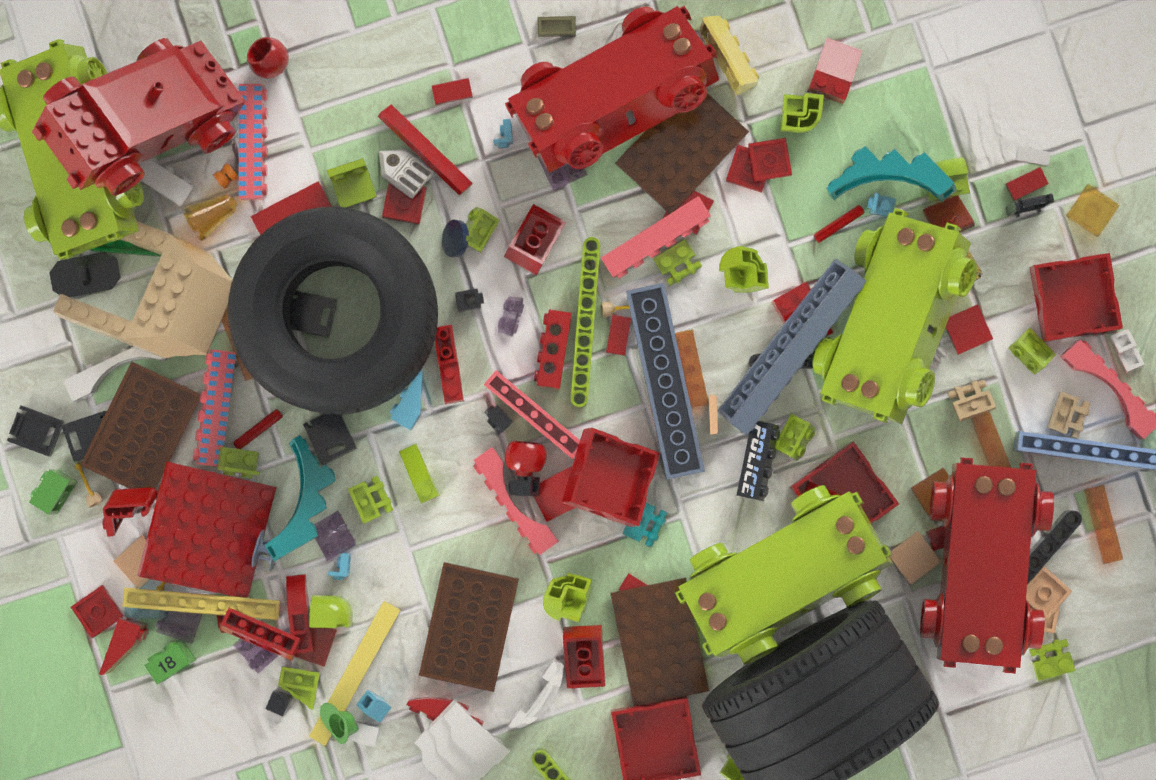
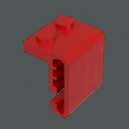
[102,488,157,537]

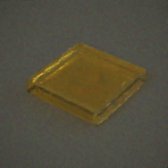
[1066,184,1120,237]

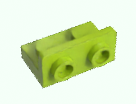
[465,207,500,253]
[1008,327,1057,375]
[775,414,816,461]
[217,447,260,478]

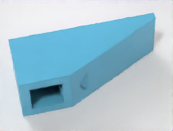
[390,370,424,430]

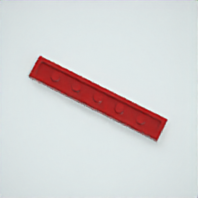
[377,104,473,196]

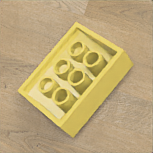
[699,16,759,96]

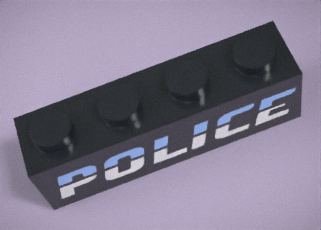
[736,421,780,501]

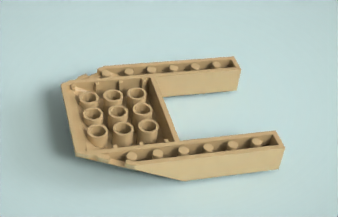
[53,221,233,358]

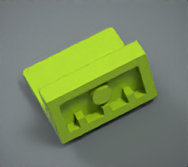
[327,158,377,208]

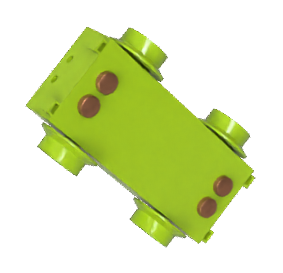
[0,39,144,260]
[813,208,977,425]
[675,485,893,665]

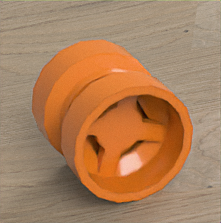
[212,163,239,189]

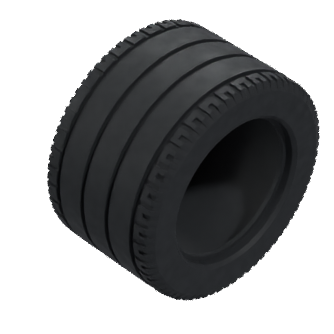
[702,600,939,780]

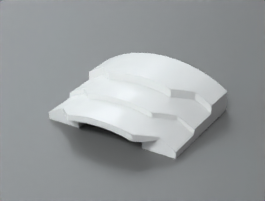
[509,657,564,729]
[414,699,510,780]

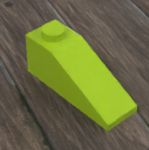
[399,443,440,504]

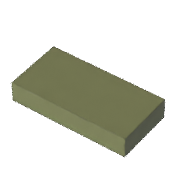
[537,16,576,37]

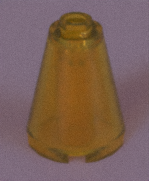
[182,194,238,242]

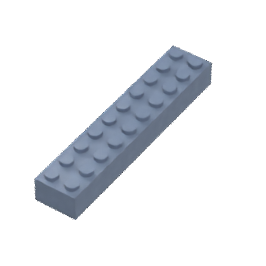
[717,258,866,435]
[626,283,705,480]

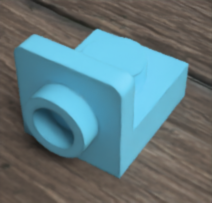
[493,119,513,149]
[867,193,896,217]
[328,553,351,580]

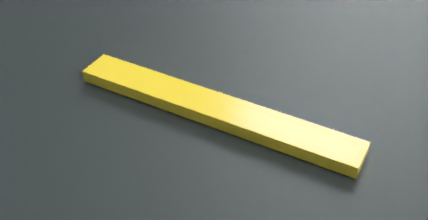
[122,587,280,620]
[309,601,401,746]

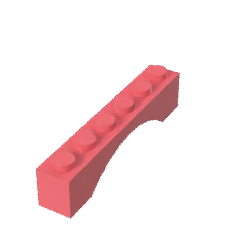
[1060,340,1156,440]
[473,447,559,555]

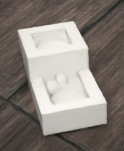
[1110,329,1144,374]
[348,721,380,747]

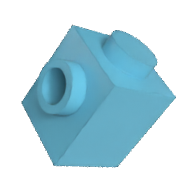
[356,690,392,722]

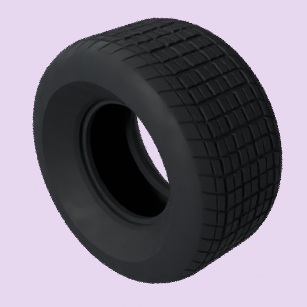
[228,207,438,415]

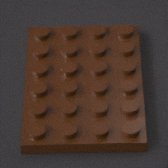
[615,93,749,214]
[80,361,201,489]
[419,562,519,692]
[610,577,709,706]

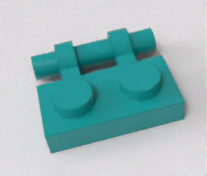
[622,503,668,547]

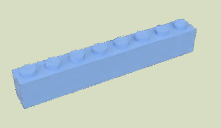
[1013,431,1156,470]

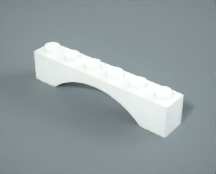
[63,346,172,403]

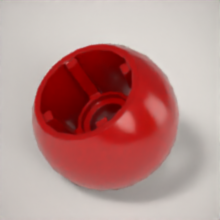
[247,37,289,79]
[505,441,547,477]

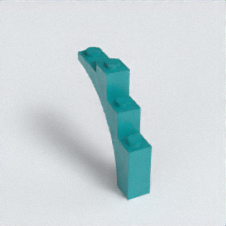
[826,146,957,202]
[264,435,336,562]

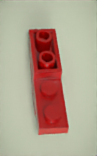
[435,325,464,405]
[286,574,314,654]
[406,697,484,726]

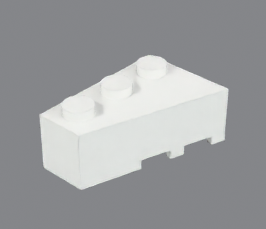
[139,157,193,206]

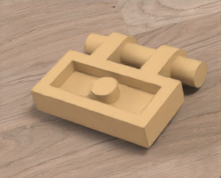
[947,380,996,422]
[1047,392,1090,439]

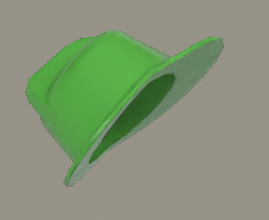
[320,702,359,744]

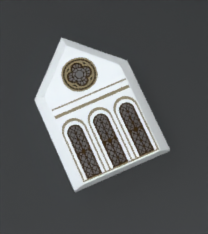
[379,148,435,199]

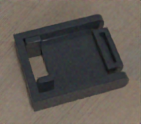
[1006,193,1054,218]
[290,291,338,337]
[7,405,64,457]
[61,411,107,462]
[303,414,358,465]

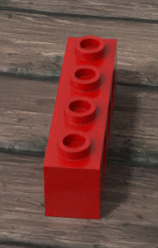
[534,309,572,390]
[220,608,300,661]

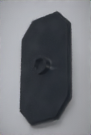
[49,252,121,297]

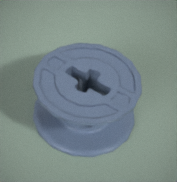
[252,530,276,572]

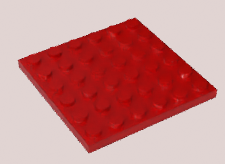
[137,461,277,598]

